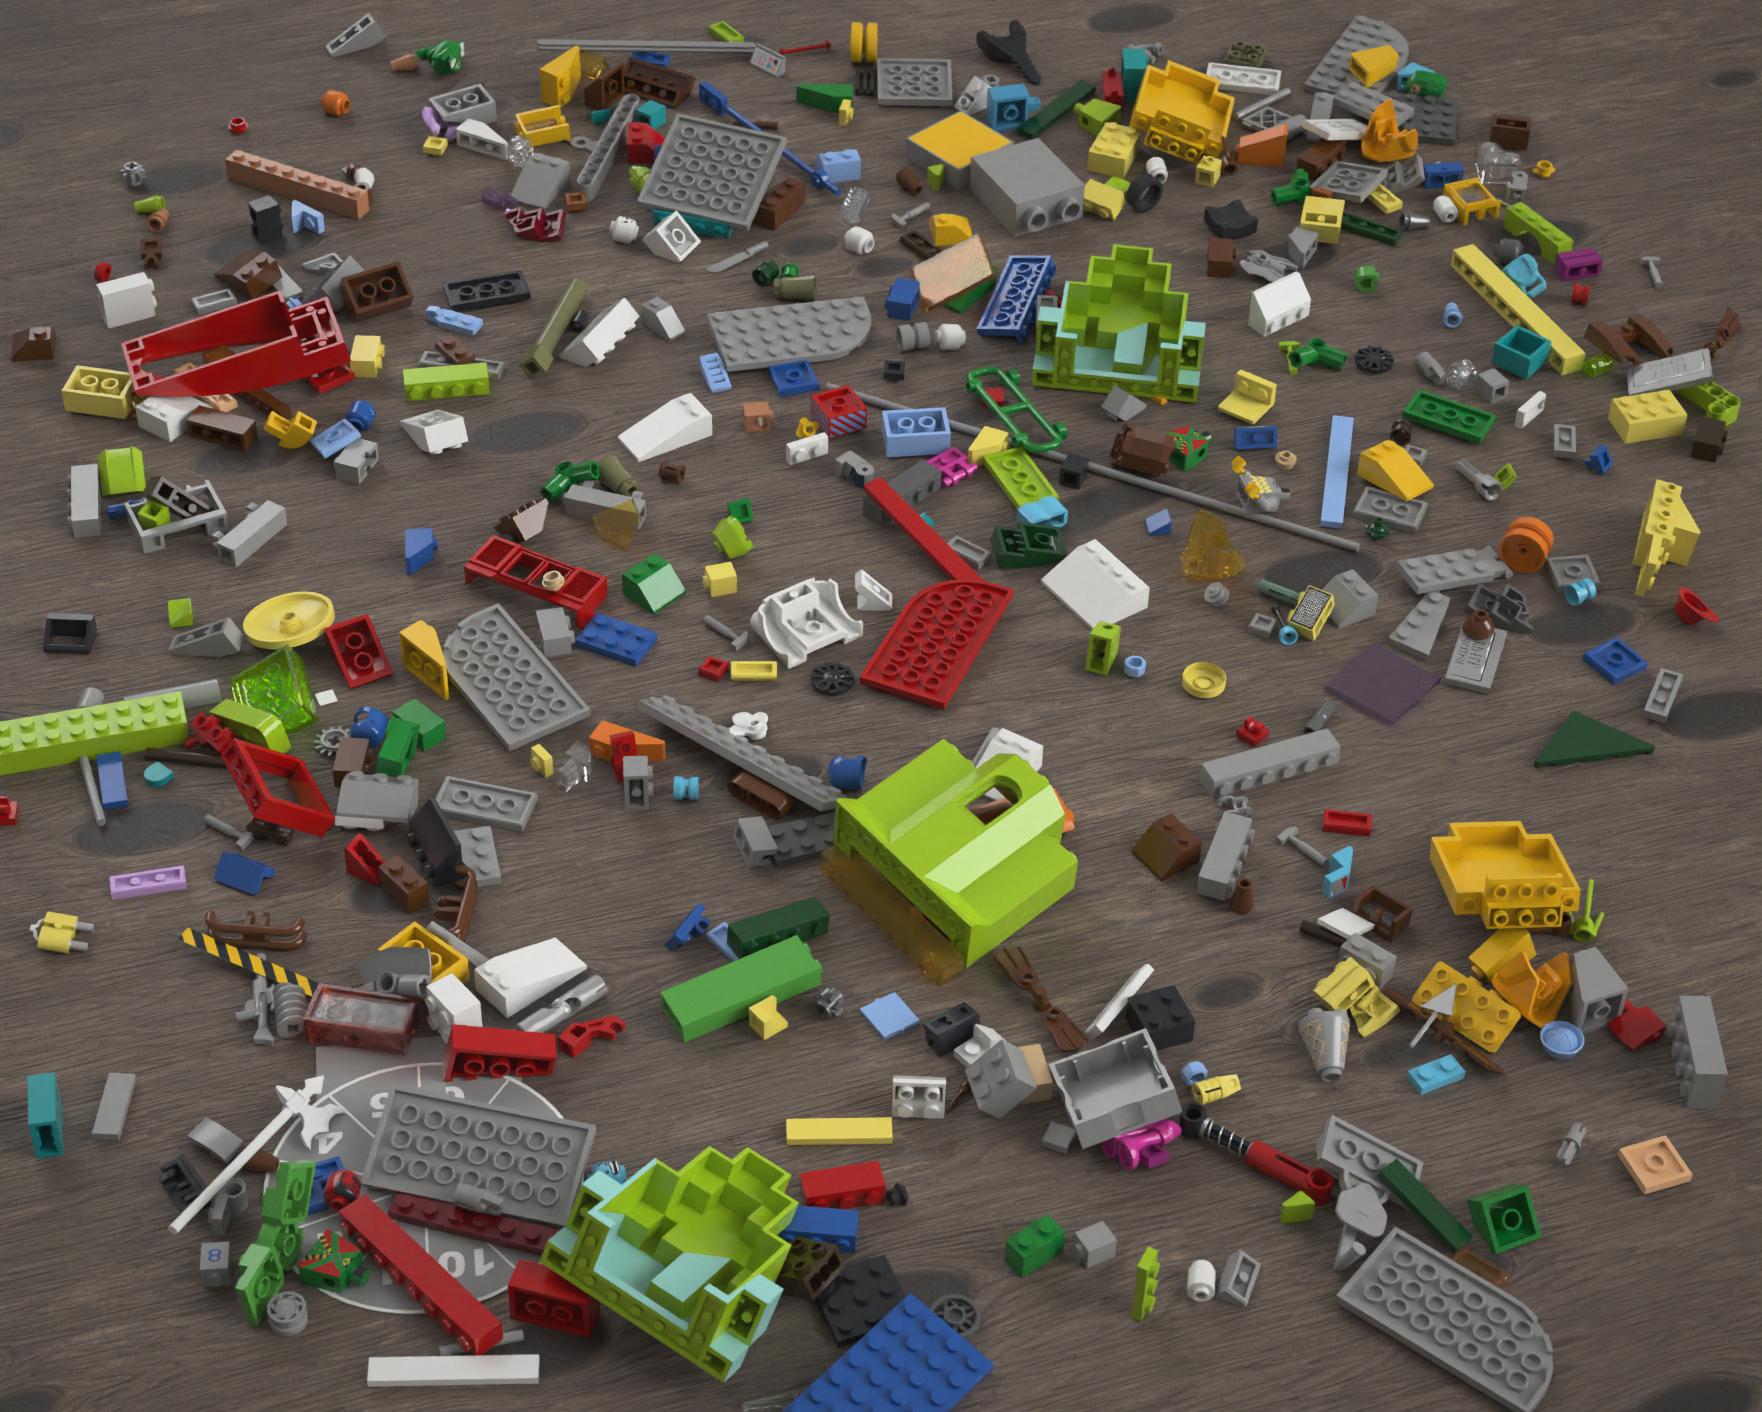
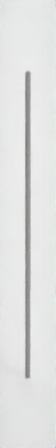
[825,383,1360,552]

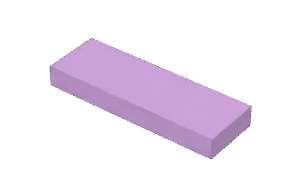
[109,865,187,900]

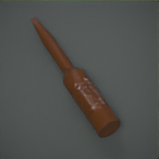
[733,121,778,129]
[945,1077,971,1114]

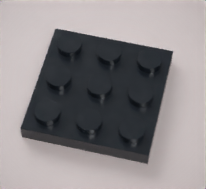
[815,1254,906,1348]

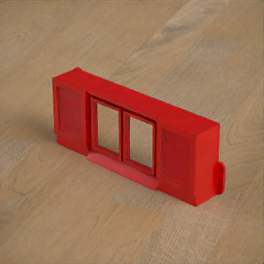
[464,535,608,629]

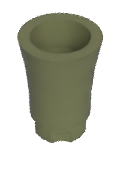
[774,274,817,302]
[597,455,639,497]

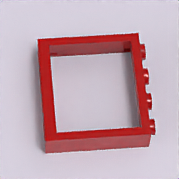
[221,738,336,838]

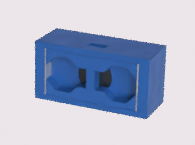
[1422,161,1464,189]

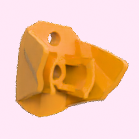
[1361,98,1418,162]
[1492,952,1573,1028]

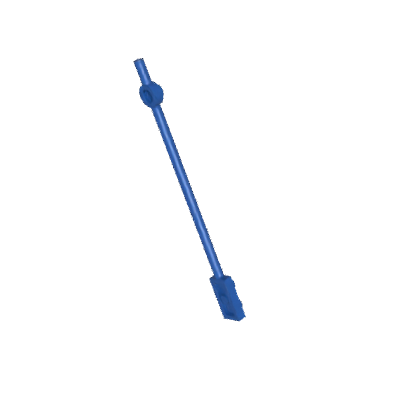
[698,81,841,196]

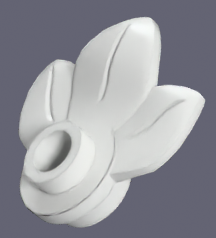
[728,712,768,740]

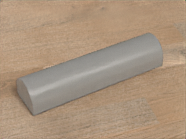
[123,678,221,709]

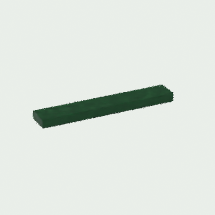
[1017,80,1096,140]

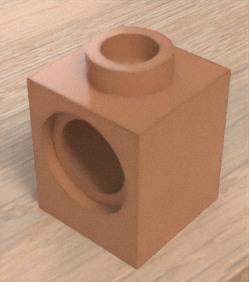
[743,401,774,433]

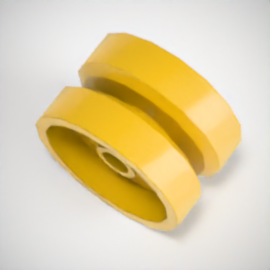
[849,22,878,64]

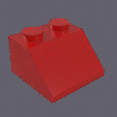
[627,122,665,164]

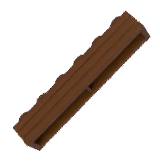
[236,389,292,420]

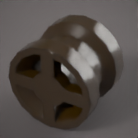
[1390,418,1413,445]

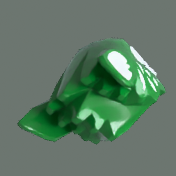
[416,39,464,74]

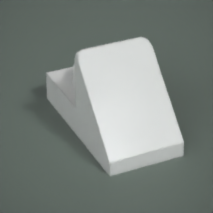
[855,569,892,611]
[953,1024,1006,1068]

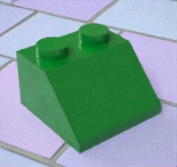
[622,553,686,614]
[1467,1183,1542,1254]

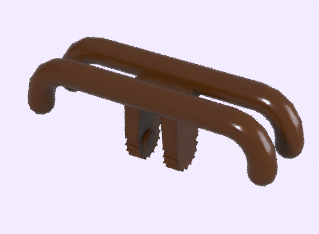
[433,865,478,944]
[205,911,307,951]

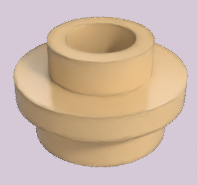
[1275,451,1297,470]
[542,571,565,591]

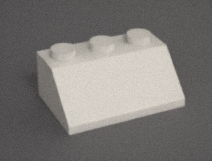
[1248,271,1311,337]

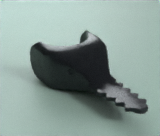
[976,20,1041,85]

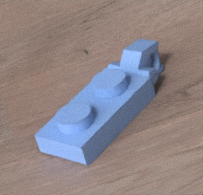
[426,306,483,337]

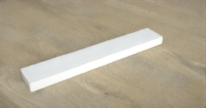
[367,1354,540,1387]

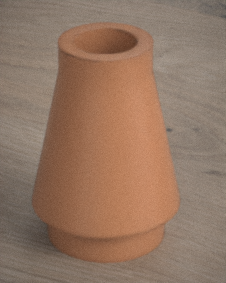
[390,53,419,72]
[147,208,170,232]

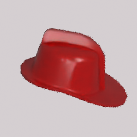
[1674,587,1720,625]

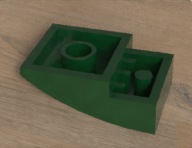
[990,522,1068,568]

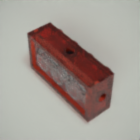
[303,983,420,1055]

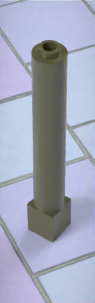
[518,278,588,380]

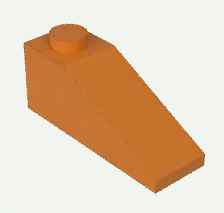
[589,720,666,762]

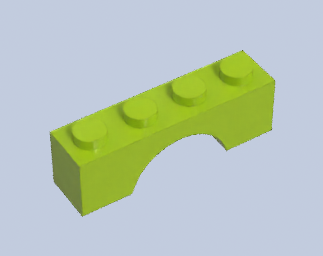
[1503,202,1573,265]

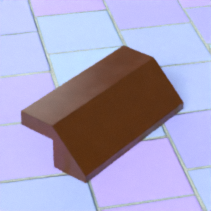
[624,57,696,108]

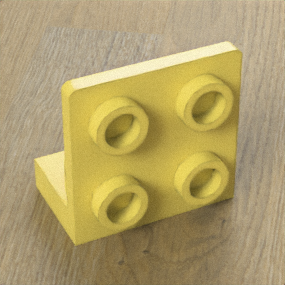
[1218,369,1277,424]

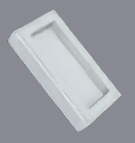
[1514,391,1546,429]

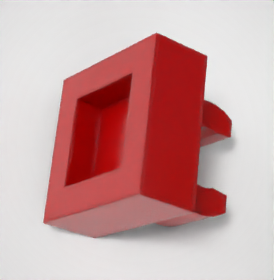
[1236,715,1269,747]
[0,796,19,826]

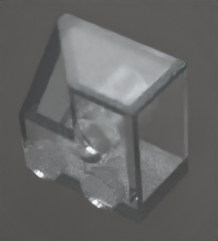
[1475,142,1522,183]

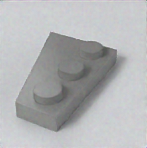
[454,826,502,887]

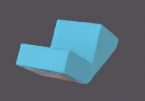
[1322,846,1353,899]

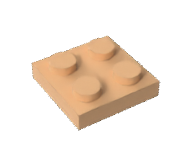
[1618,1135,1693,1195]

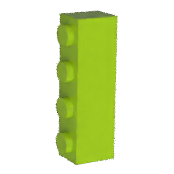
[403,363,490,401]

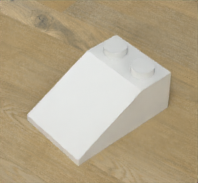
[136,396,214,442]
[400,410,468,455]
[976,728,1043,802]

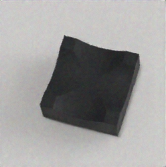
[1204,199,1258,239]

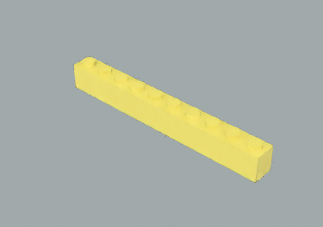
[1451,244,1585,375]

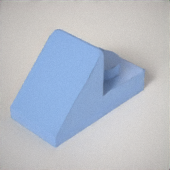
[292,200,325,234]

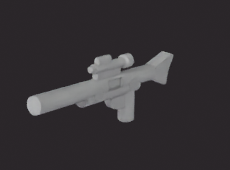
[235,953,275,1046]

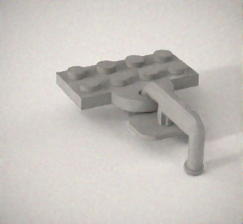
[1316,1115,1423,1271]

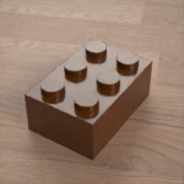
[339,261,414,323]

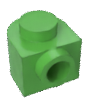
[1354,266,1379,292]

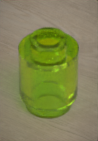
[1583,352,1614,377]

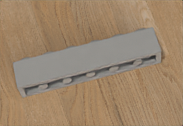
[1200,728,1341,799]

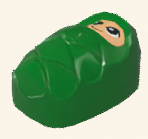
[1406,70,1447,98]

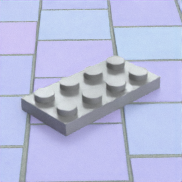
[1333,82,1415,127]

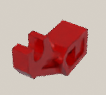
[558,1016,626,1058]

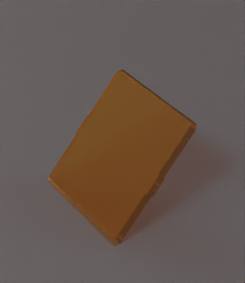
[911,234,996,312]

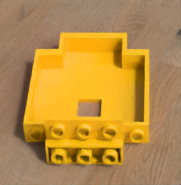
[1129,60,1235,164]
[1430,821,1581,929]

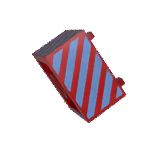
[811,385,867,439]

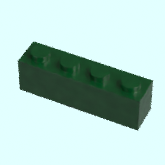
[726,897,830,959]

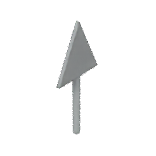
[1409,984,1457,1048]

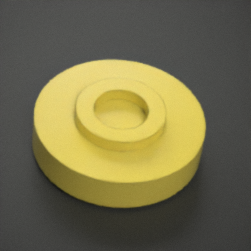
[1182,662,1226,698]

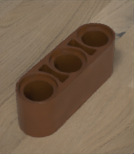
[727,769,796,820]

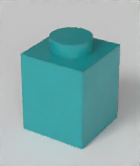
[636,100,666,130]

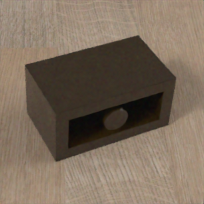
[1690,416,1728,463]

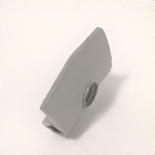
[355,947,432,1005]

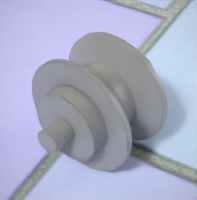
[1204,582,1229,607]

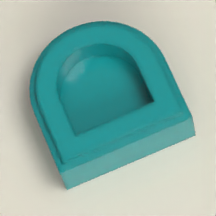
[144,761,174,787]

